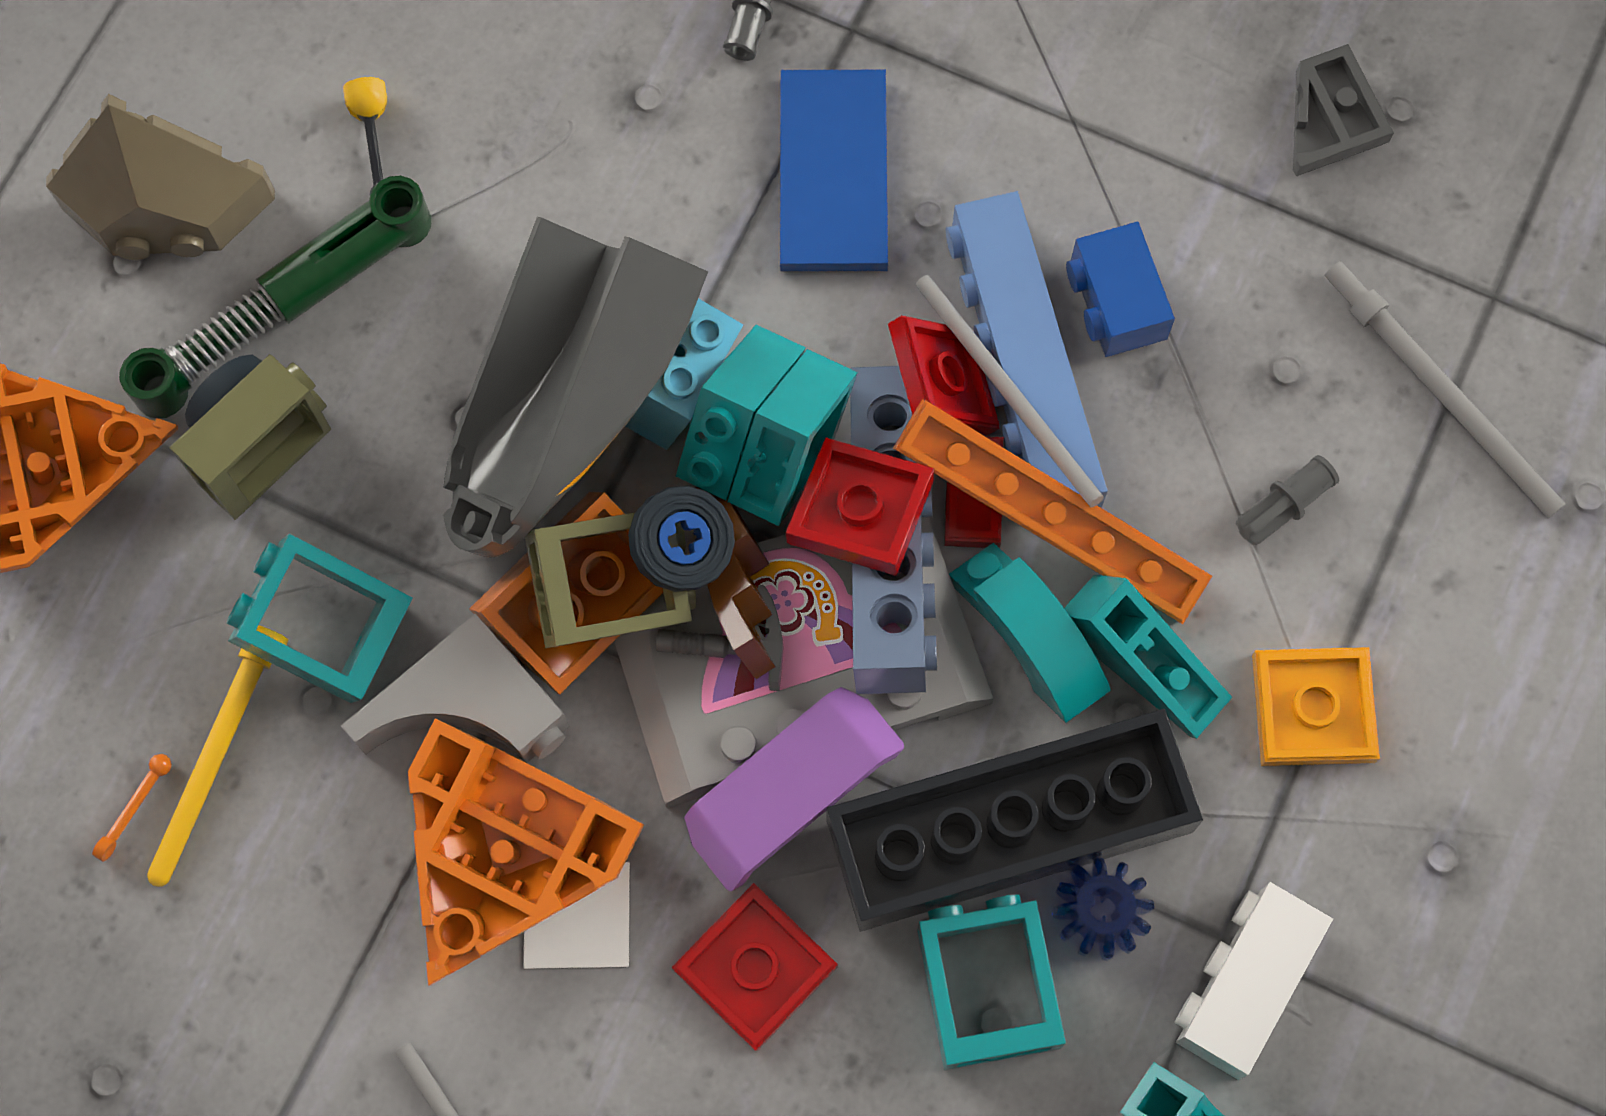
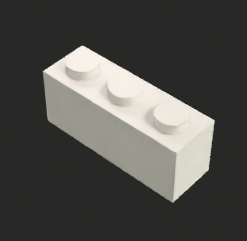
[1175,882,1333,1080]

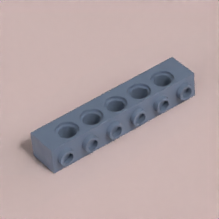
[850,366,937,694]

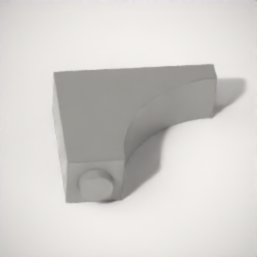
[341,614,570,763]

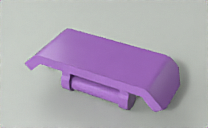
[684,687,904,891]

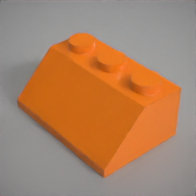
[469,492,663,695]

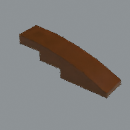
[695,486,776,679]

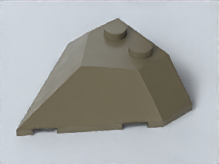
[46,94,275,260]

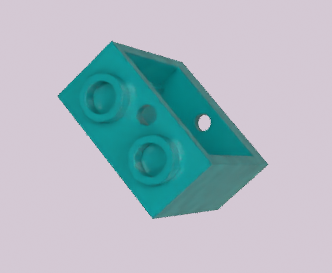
[676,324,806,500]
[728,349,858,526]
[226,534,413,703]
[917,894,1066,1071]

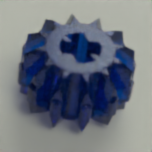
[1052,858,1154,961]

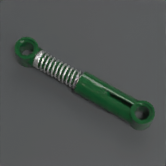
[119,175,431,418]

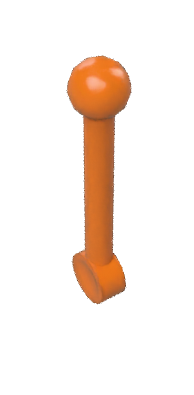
[92,754,172,862]

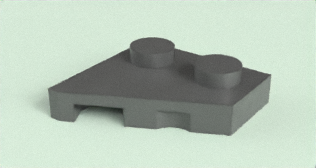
[1293,44,1394,176]

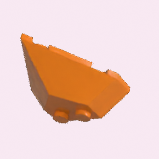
[0,363,178,573]
[408,719,644,986]

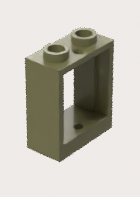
[169,354,332,520]
[525,513,696,649]

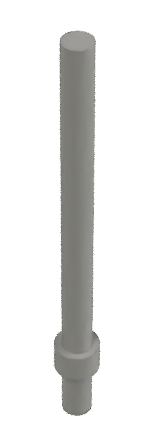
[1324,261,1565,519]

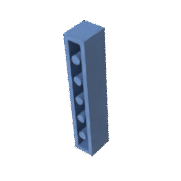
[946,191,1108,508]

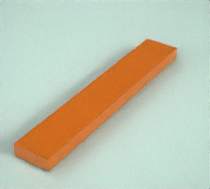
[893,399,1212,624]

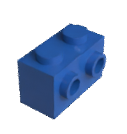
[1066,221,1175,357]

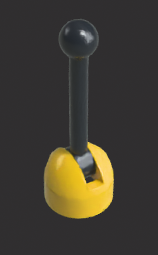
[343,77,387,195]

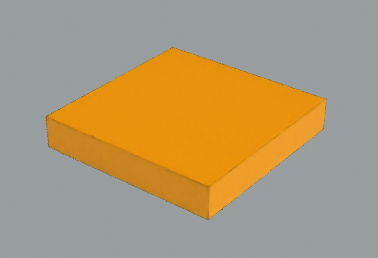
[1252,647,1380,766]

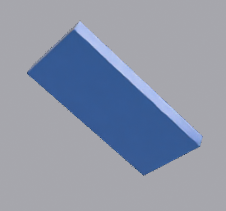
[780,69,888,271]

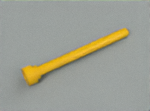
[147,625,289,887]

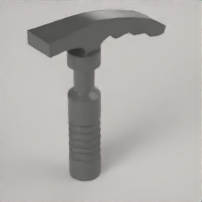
[656,585,784,691]

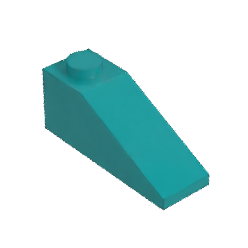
[1064,575,1232,739]

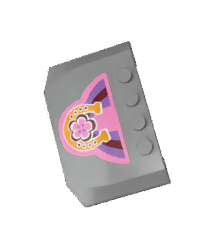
[614,517,993,808]

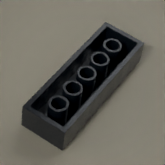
[826,708,1203,932]

